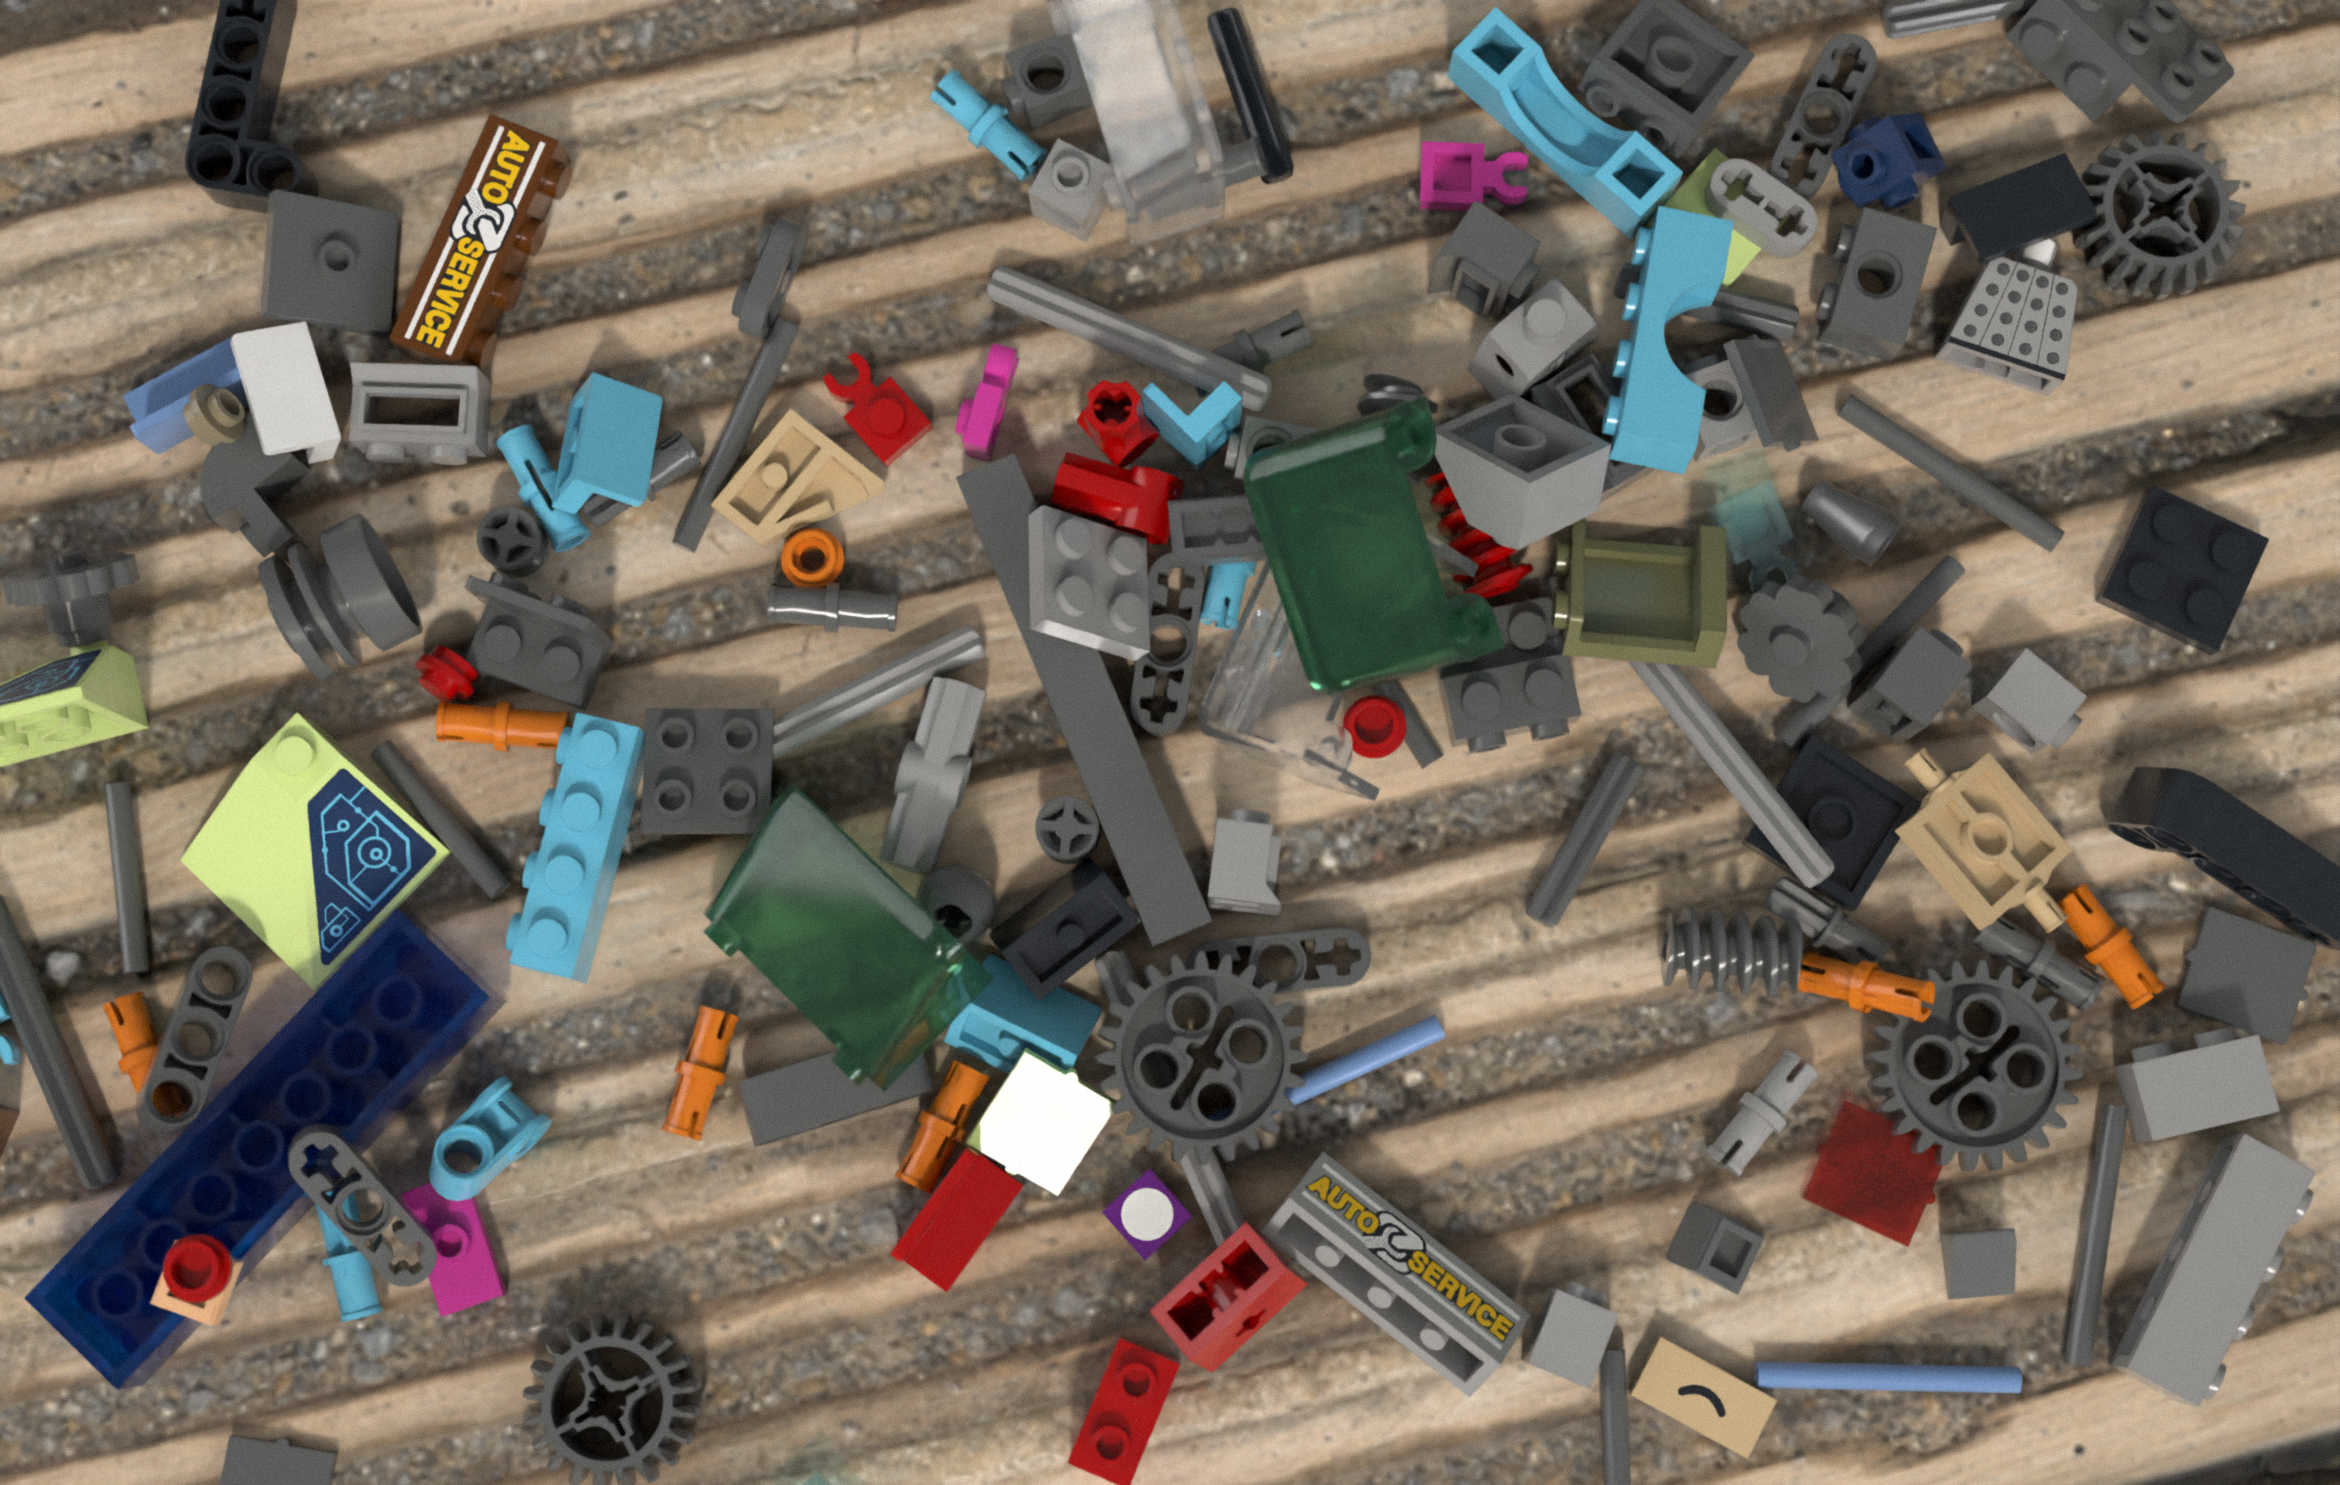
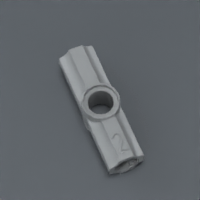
[878,676,987,875]

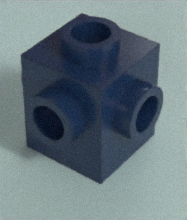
[1831,113,1948,212]

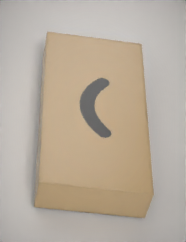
[1628,1336,1778,1459]

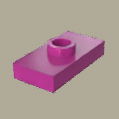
[401,1171,508,1317]

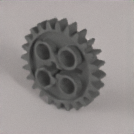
[1095,951,1308,1165]
[1865,960,2083,1172]

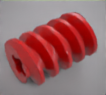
[1423,472,1534,604]

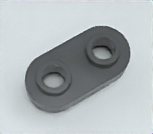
[732,216,809,340]

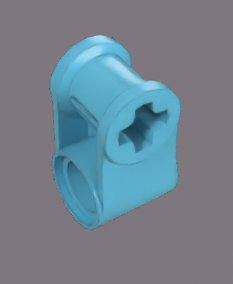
[429,1076,552,1201]

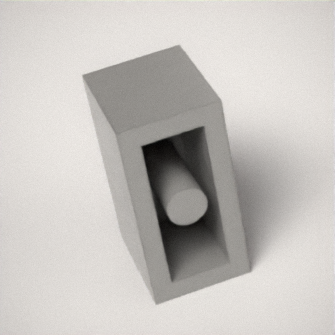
[2113,1026,2280,1142]

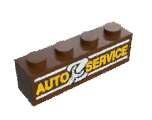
[389,114,572,369]

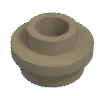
[183,384,245,446]

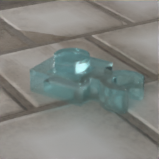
[1707,480,1802,593]

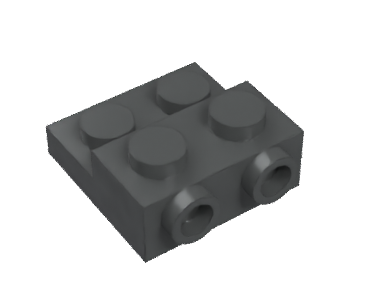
[1577,0,1755,159]
[1426,596,1582,754]

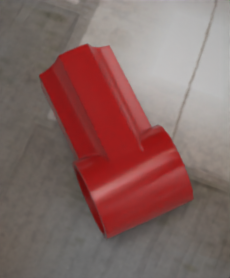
[1076,379,1160,468]
[1050,451,1186,545]

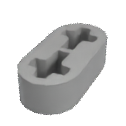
[1705,159,1818,258]

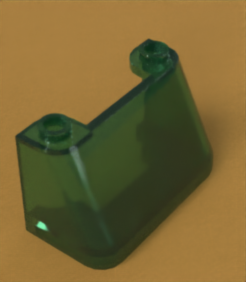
[1243,396,1505,696]
[703,782,994,1091]

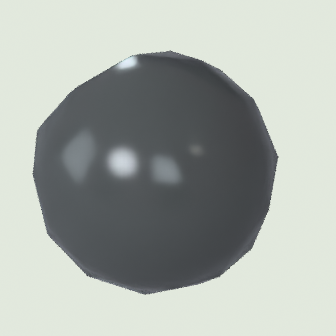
[915,864,996,945]

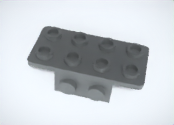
[2005,0,2234,123]

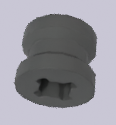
[477,506,550,577]
[1035,795,1101,864]

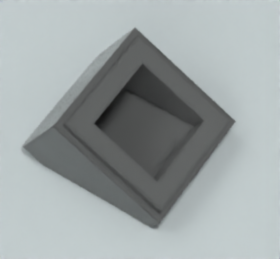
[1666,1202,1765,1295]
[1940,1228,2016,1300]

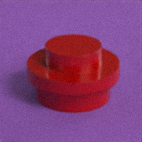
[415,645,478,703]
[1342,695,1406,759]
[163,1234,233,1302]

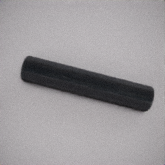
[1207,7,1294,185]

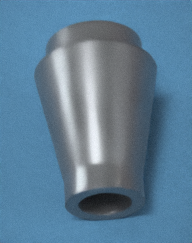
[1801,479,1900,566]

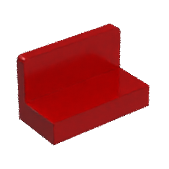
[890,1147,1025,1293]

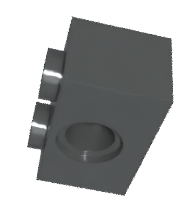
[1814,207,1937,362]
[1847,626,1973,746]

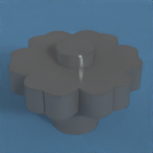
[0,550,140,647]
[1737,575,1866,703]

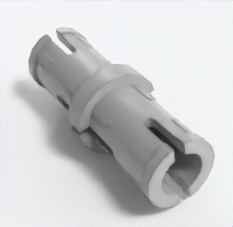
[1706,1049,1819,1177]

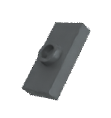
[1168,490,1301,568]

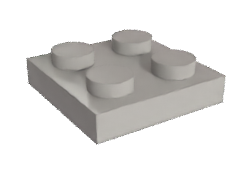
[1028,505,1150,661]

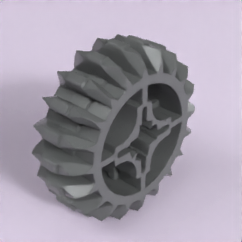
[2075,128,2246,300]
[523,1312,702,1485]

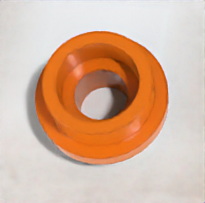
[781,528,845,588]

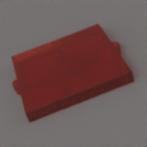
[1802,1101,1943,1247]

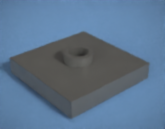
[260,189,398,338]

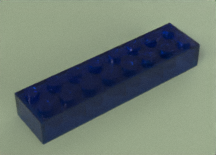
[24,909,506,1390]

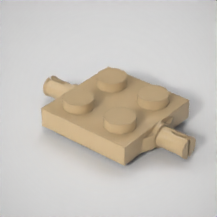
[1895,746,2073,933]

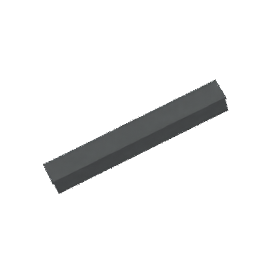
[956,453,1213,948]

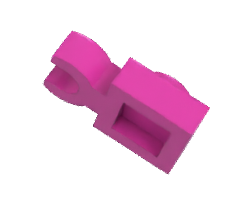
[1419,141,1528,211]
[955,343,1019,462]

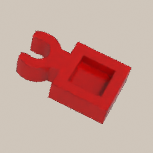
[823,352,933,468]

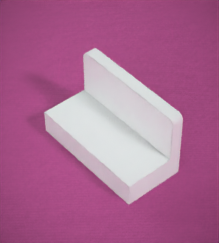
[231,321,341,464]

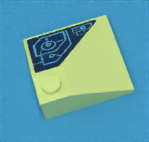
[0,641,149,767]
[180,713,451,991]

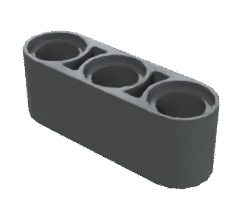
[135,946,253,1134]
[736,1028,934,1147]

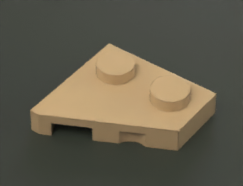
[711,408,887,548]

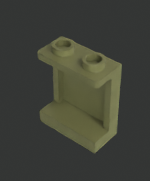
[1552,518,1727,668]

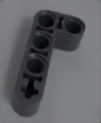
[185,0,319,214]
[2106,767,2340,950]

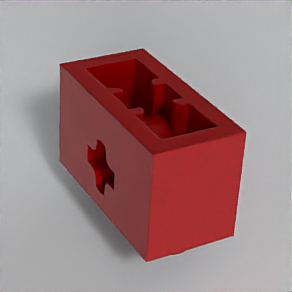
[1149,1221,1308,1373]
[1067,1335,1181,1485]

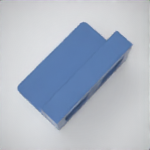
[122,337,249,455]

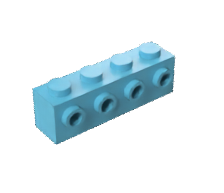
[505,712,645,984]

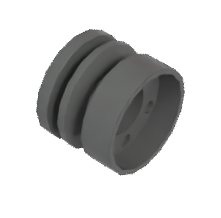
[258,513,423,682]

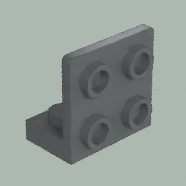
[465,572,613,711]

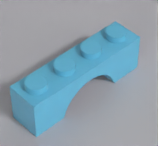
[1447,7,1683,240]
[1602,206,1734,474]

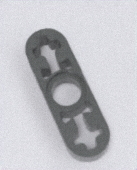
[1766,34,1877,201]
[1130,553,1205,737]
[1185,928,1371,995]
[288,1124,437,1287]

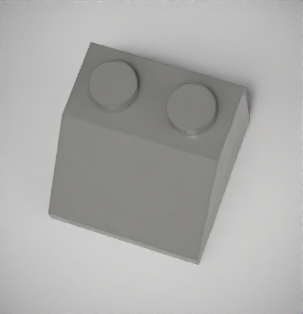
[1428,393,1611,551]

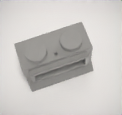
[349,362,492,465]
[1208,809,1282,917]

